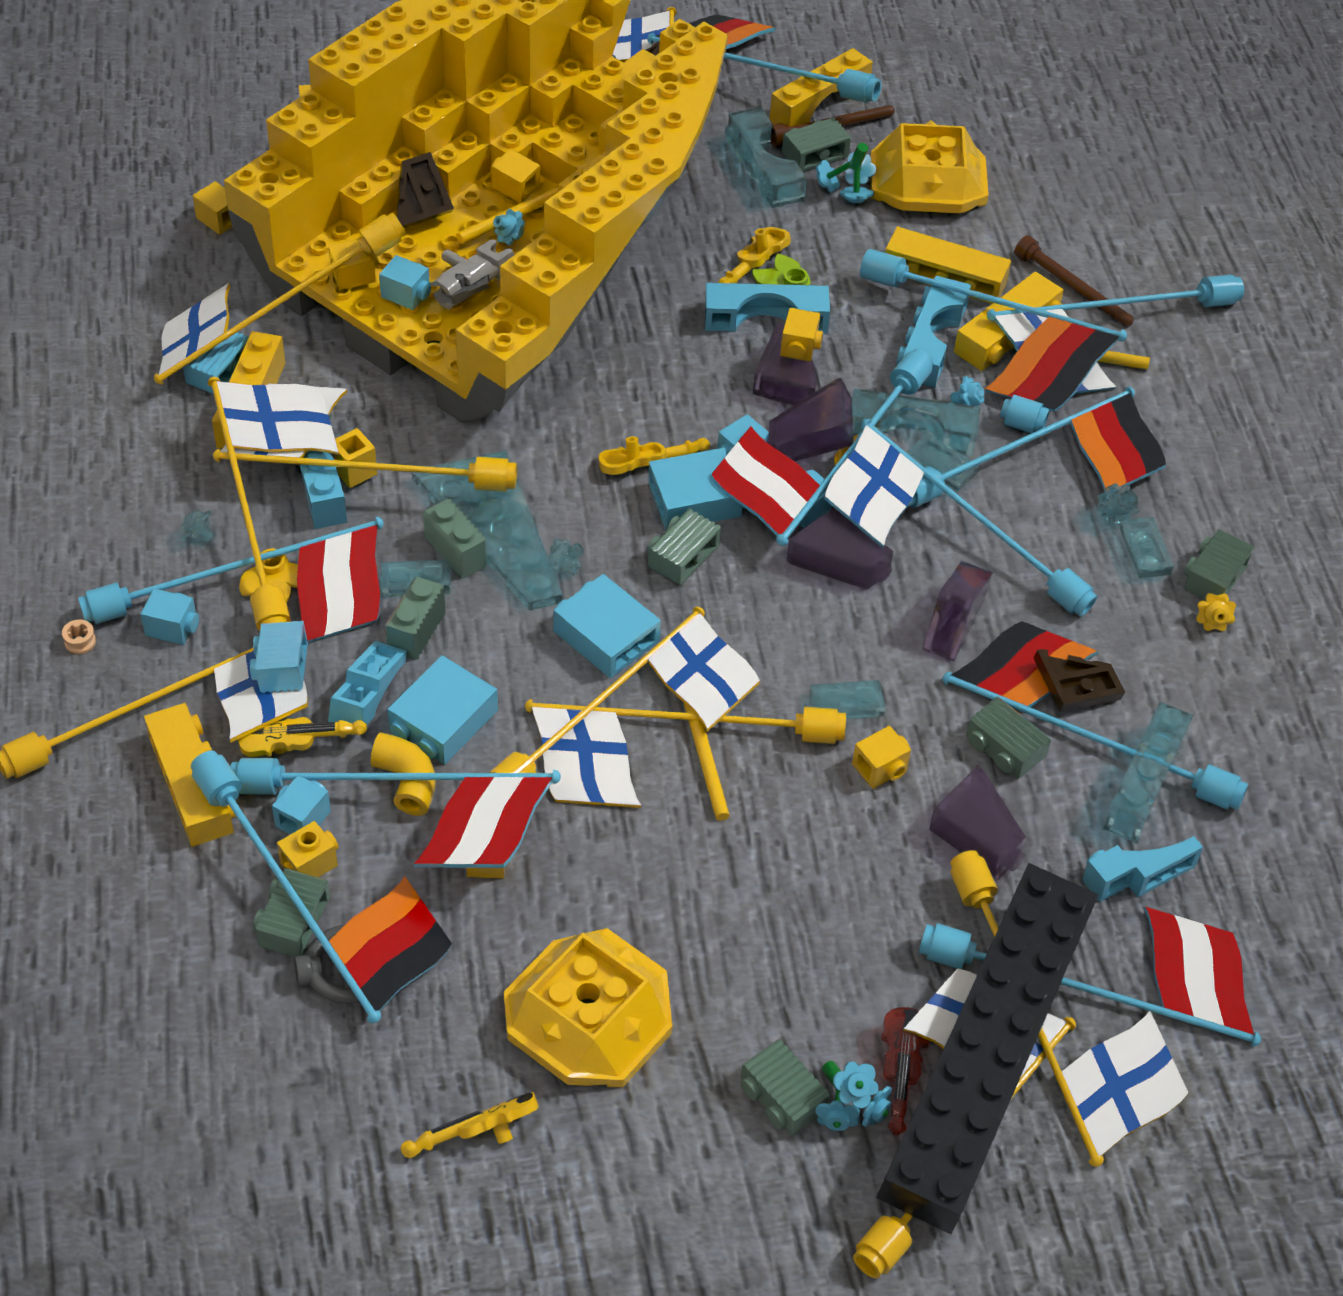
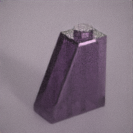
[753,322,817,411]
[767,378,853,461]
[787,507,894,590]
[922,561,993,661]
[929,765,1026,880]

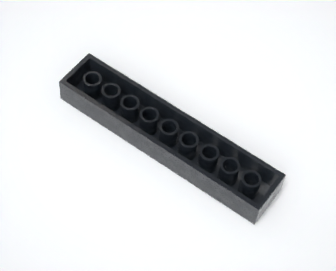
[876,862,1099,1234]

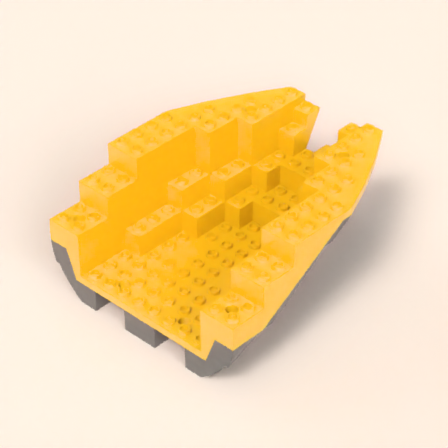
[224,0,728,422]

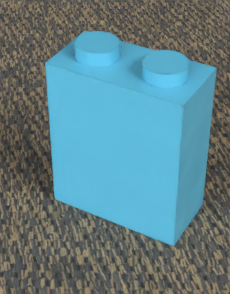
[648,448,743,531]
[553,574,661,679]
[388,655,498,765]

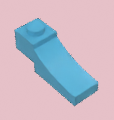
[328,641,407,725]
[1082,836,1203,902]

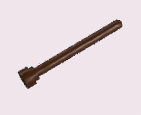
[767,105,895,147]
[1014,235,1134,326]

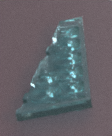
[412,450,562,611]

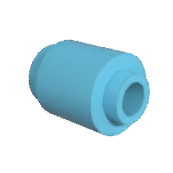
[1000,395,1050,433]

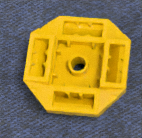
[870,120,989,213]
[504,928,672,1088]

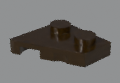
[397,152,454,228]
[1033,649,1125,712]

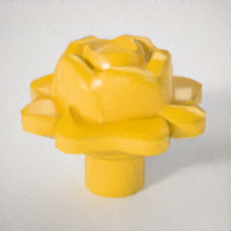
[1196,593,1236,631]

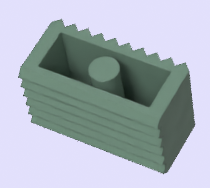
[782,117,851,173]
[423,499,487,578]
[647,508,721,585]
[1183,529,1255,600]
[385,576,446,660]
[966,697,1051,779]
[253,868,330,957]
[740,1039,830,1136]

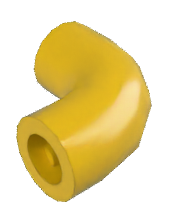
[370,732,436,816]

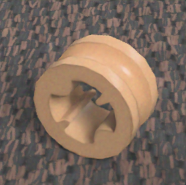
[62,619,96,654]

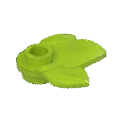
[752,254,811,285]

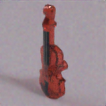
[881,1007,929,1136]

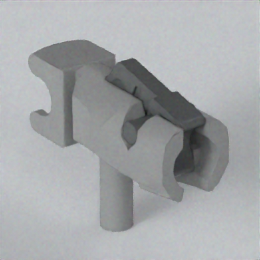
[431,239,514,310]

